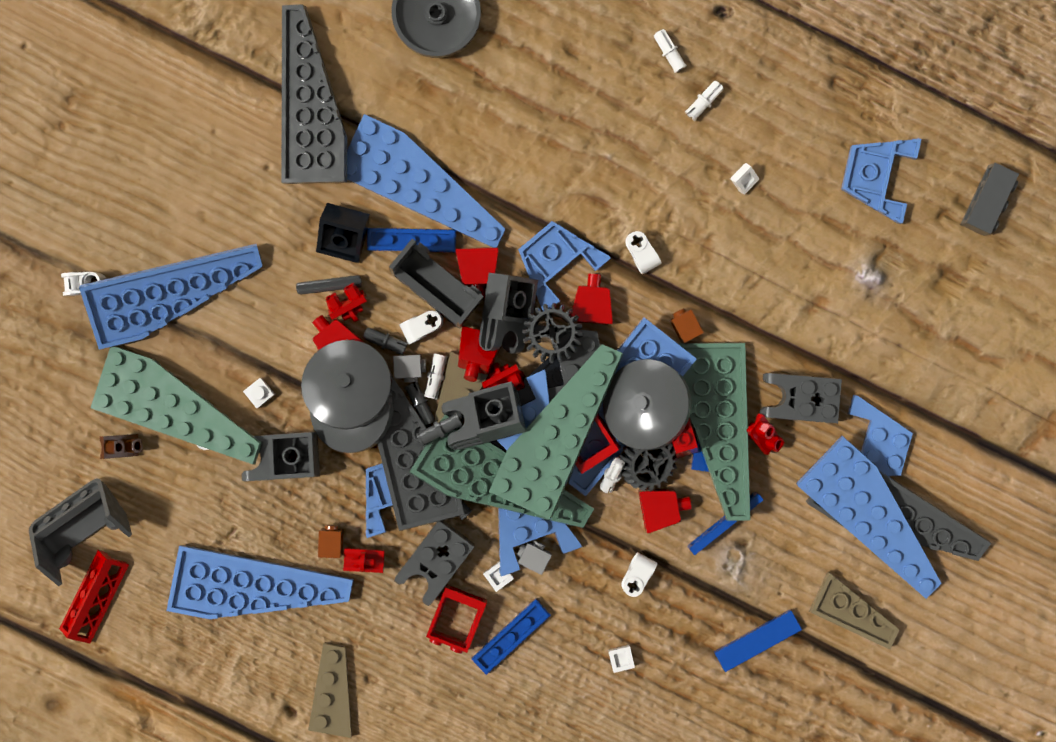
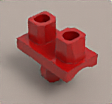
[326,283,367,322]
[482,362,525,391]
[746,414,785,455]
[343,548,385,573]

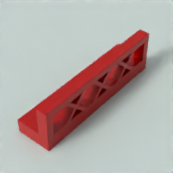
[59,550,129,644]

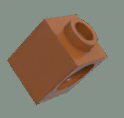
[669,308,704,344]
[318,525,344,558]

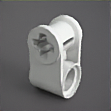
[625,231,662,275]
[61,272,107,296]
[399,311,444,344]
[621,552,657,597]

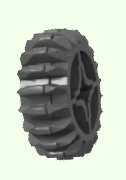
[522,303,583,364]
[619,442,678,491]

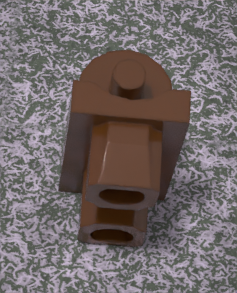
[100,434,142,459]

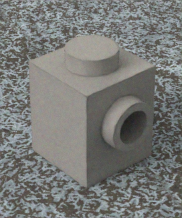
[393,355,426,382]
[516,540,552,575]

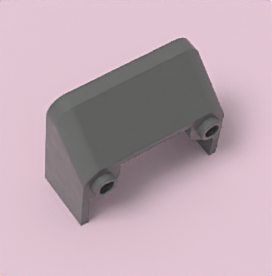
[389,239,483,329]
[29,479,132,586]

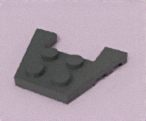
[528,325,600,402]

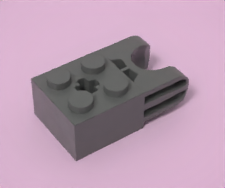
[479,273,538,354]
[760,373,842,424]
[441,381,526,450]
[242,432,320,481]
[394,520,475,606]

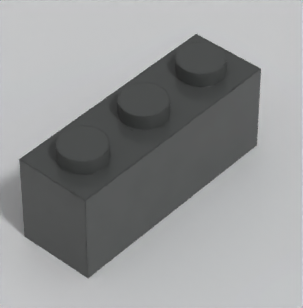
[960,163,1019,236]

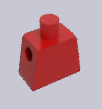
[456,248,498,298]
[570,274,613,325]
[312,315,365,350]
[458,326,501,382]
[638,489,692,533]

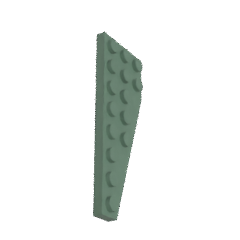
[679,343,750,521]
[489,344,623,520]
[90,346,262,464]
[409,415,594,528]

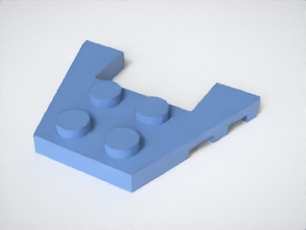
[841,138,922,224]
[518,221,611,311]
[497,369,550,450]
[848,395,913,476]
[366,463,392,538]
[498,508,582,577]

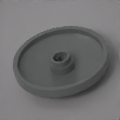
[391,0,481,58]
[301,340,392,430]
[603,359,691,450]
[310,394,393,453]

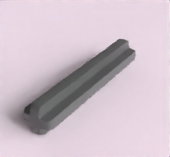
[296,275,362,295]

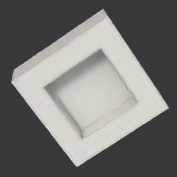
[730,163,759,195]
[243,377,275,408]
[483,561,514,592]
[608,645,635,673]

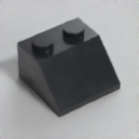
[316,203,370,263]

